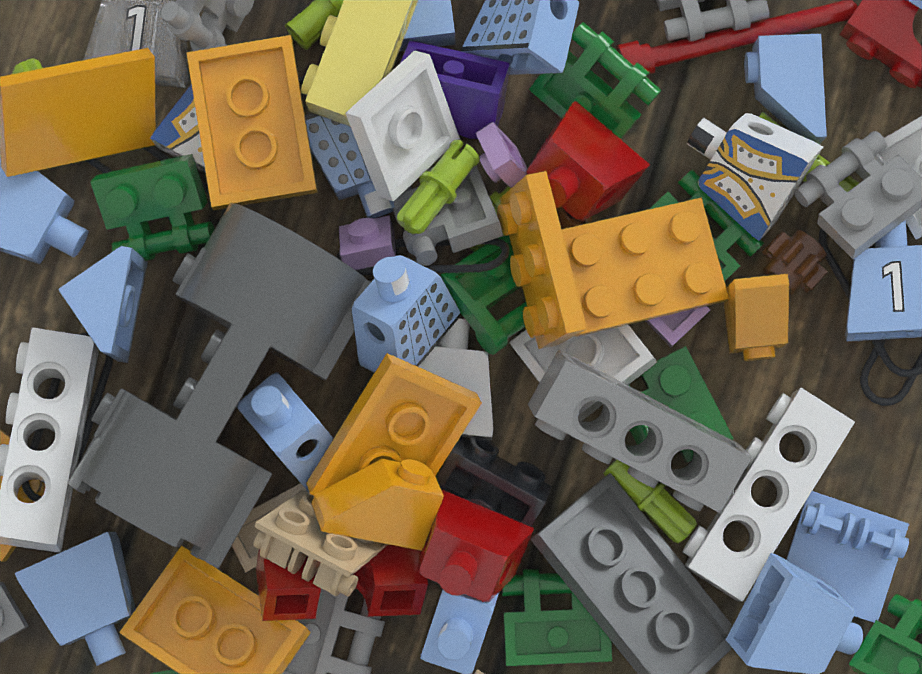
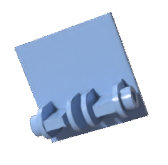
[786,491,909,623]

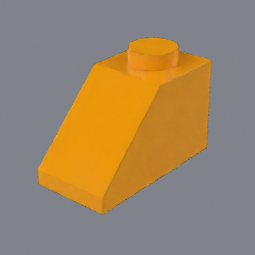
[724,274,789,361]
[311,459,444,551]

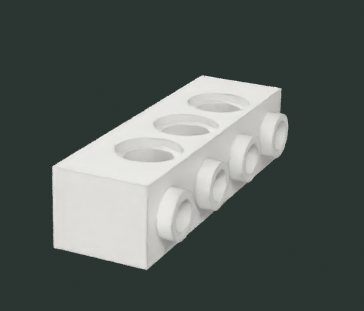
[0,327,99,553]
[682,388,855,602]

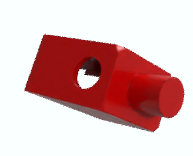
[525,101,650,221]
[418,489,534,602]

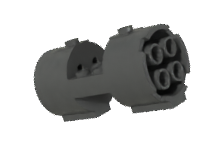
[68,203,371,568]

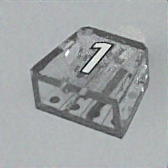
[84,0,189,89]

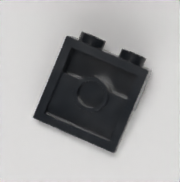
[436,436,552,527]

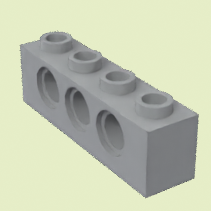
[528,349,752,513]

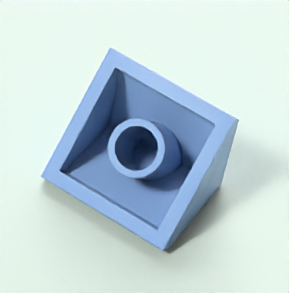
[58,246,148,363]

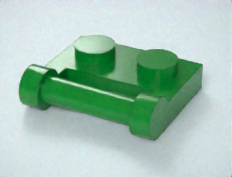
[440,234,527,355]

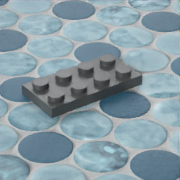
[530,473,732,674]

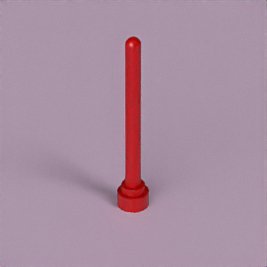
[616,0,858,74]

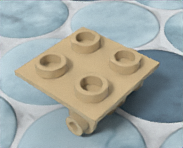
[253,490,389,597]

